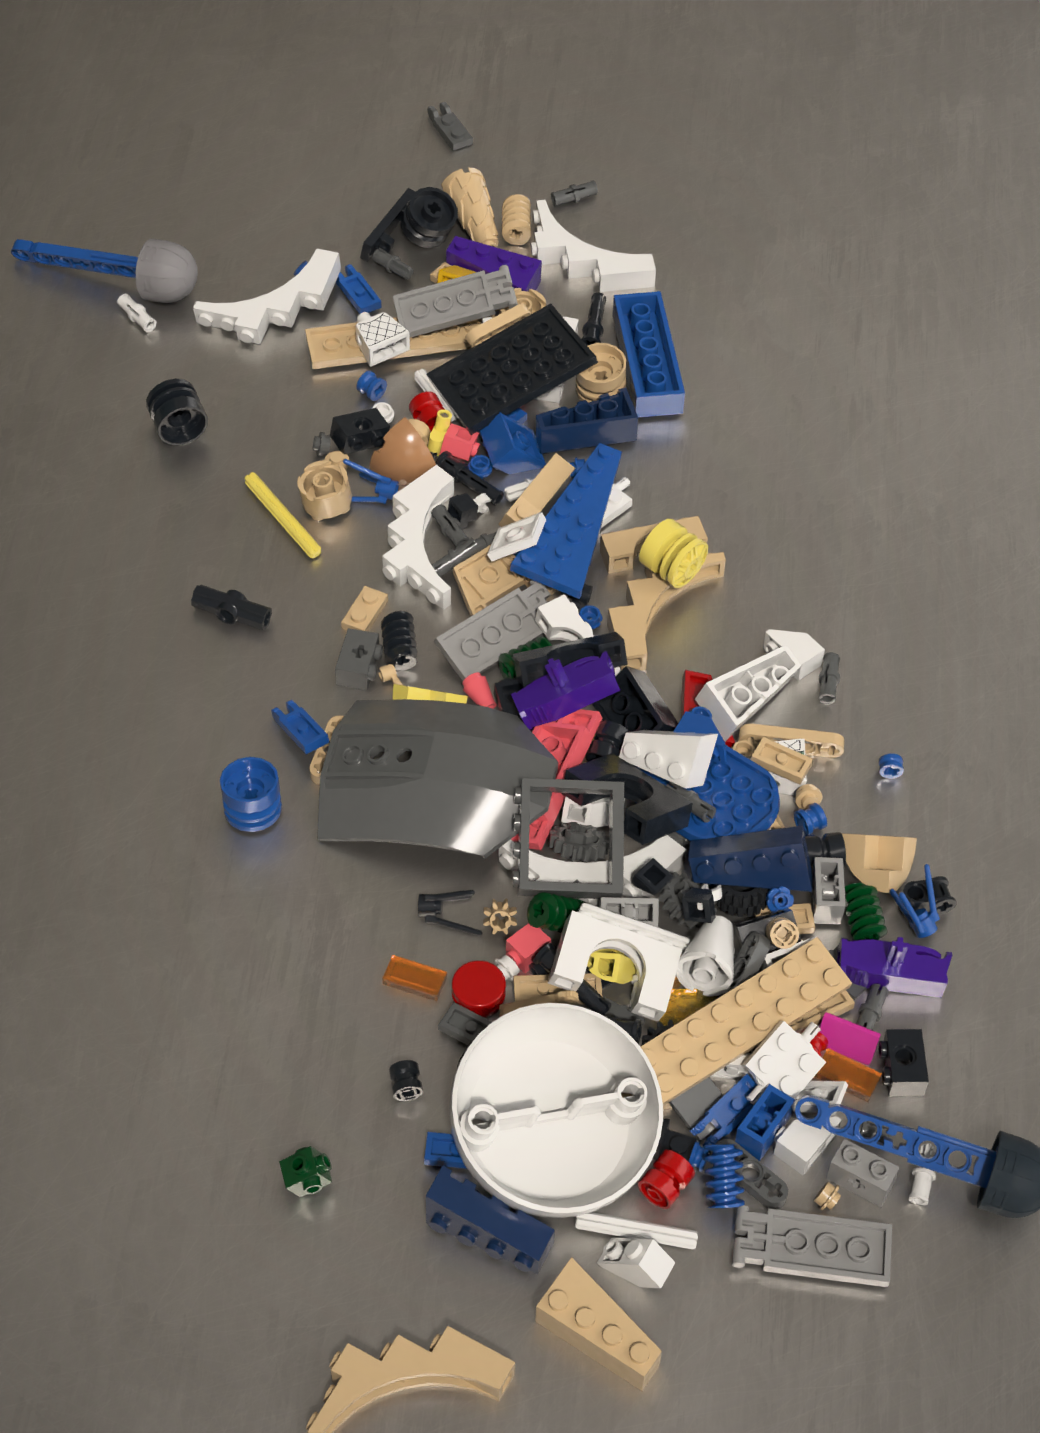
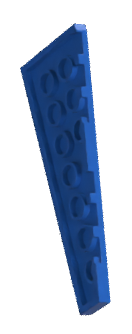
[510,443,622,599]

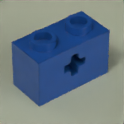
[735,1084,795,1161]

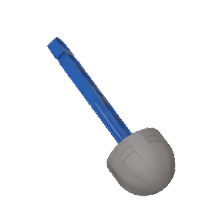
[11,239,198,303]

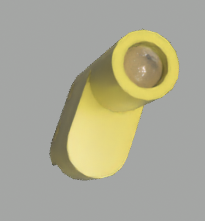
[427,410,452,458]

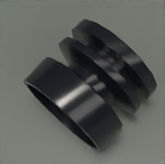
[146,378,208,445]

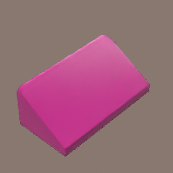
[820,1012,881,1065]

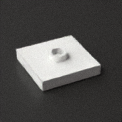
[487,512,546,562]

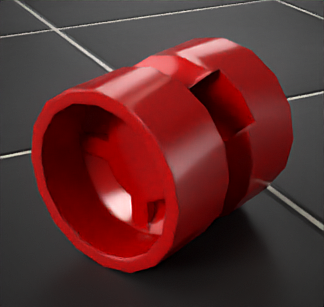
[409,391,451,433]
[638,1150,695,1209]

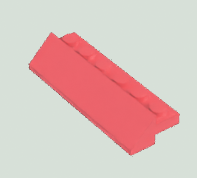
[511,709,602,850]

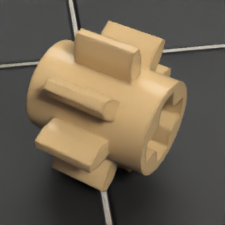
[483,898,517,935]

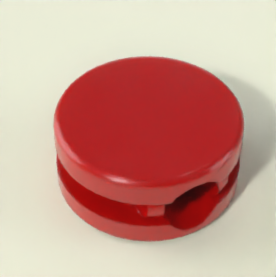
[452,960,506,1018]

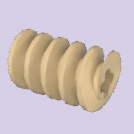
[502,194,531,245]

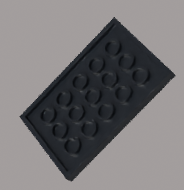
[427,303,598,435]

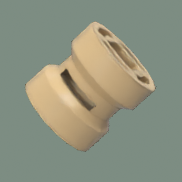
[766,917,799,949]

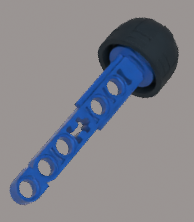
[795,1095,1040,1218]

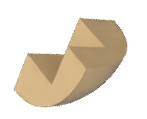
[842,833,917,893]

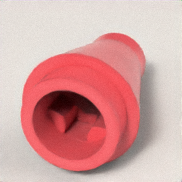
[462,672,497,709]

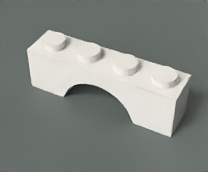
[535,594,621,676]

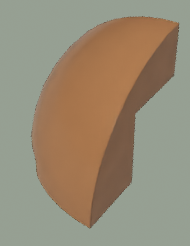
[370,417,436,485]

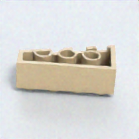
[535,1257,662,1391]

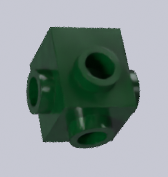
[279,1146,332,1197]

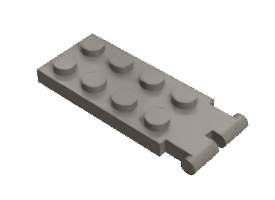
[393,265,518,338]
[434,580,551,681]
[732,1205,892,1287]

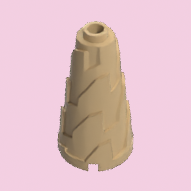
[441,168,499,248]

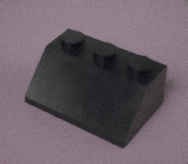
[592,666,678,732]

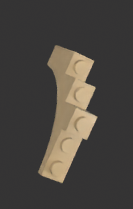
[607,552,726,671]
[306,1326,515,1433]

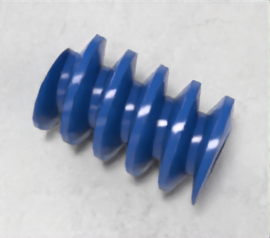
[704,1144,745,1208]

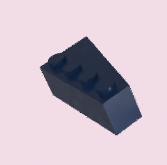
[536,387,638,454]
[688,826,813,892]
[425,1165,555,1274]

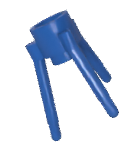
[343,459,399,504]
[890,864,940,938]

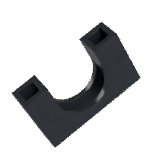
[562,753,693,845]

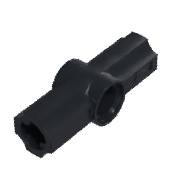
[191,585,272,630]

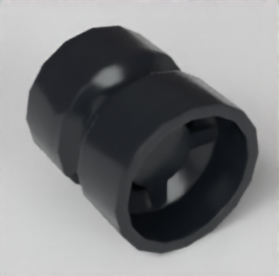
[585,720,630,762]
[805,832,846,868]

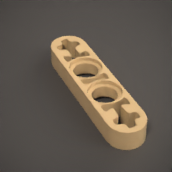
[738,724,845,758]

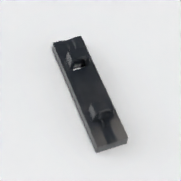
[360,188,415,262]

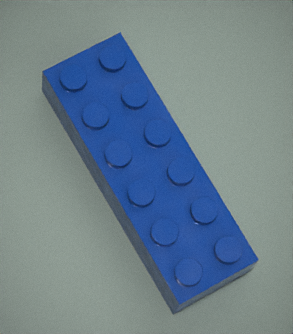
[612,291,685,418]

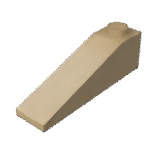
[498,453,575,527]

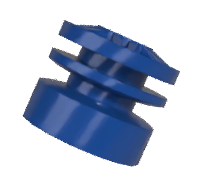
[220,757,282,832]

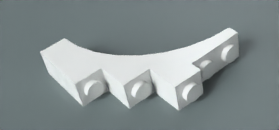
[530,200,656,292]
[193,249,341,344]
[382,465,454,610]
[498,835,687,908]

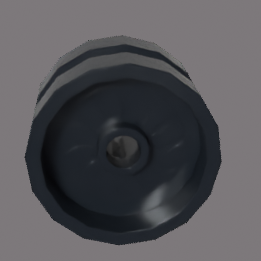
[401,187,458,248]

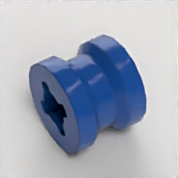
[356,371,387,401]
[794,803,827,835]

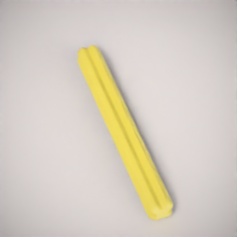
[244,472,321,559]

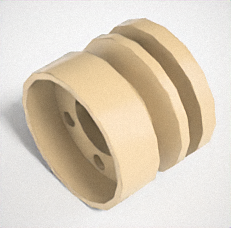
[576,343,626,403]

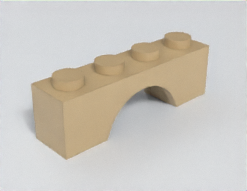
[600,516,708,574]

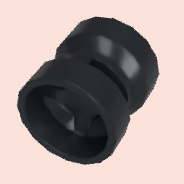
[389,1060,423,1101]

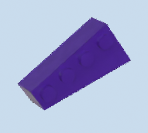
[446,236,542,292]

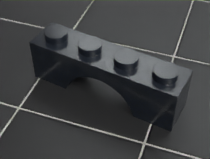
[513,632,628,688]

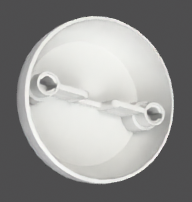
[449,1003,663,1218]

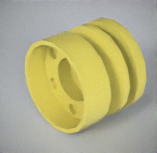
[639,519,708,588]

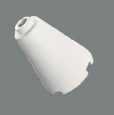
[676,916,734,996]

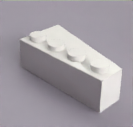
[695,645,801,742]

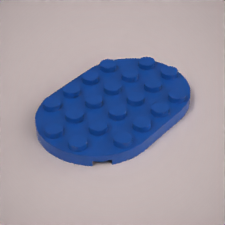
[631,745,780,841]

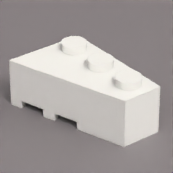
[619,730,718,788]

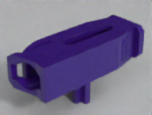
[511,651,620,730]
[836,937,953,998]

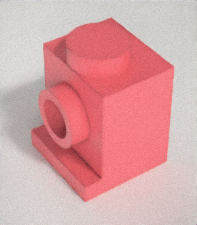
[440,423,480,461]

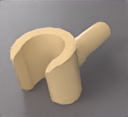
[379,664,403,685]

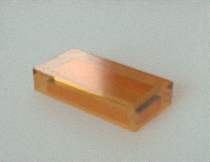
[382,955,447,1001]
[814,1048,882,1102]

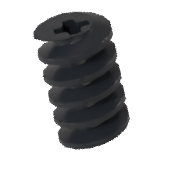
[381,611,418,671]

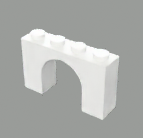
[548,910,682,1022]

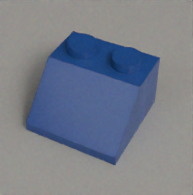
[480,413,546,475]

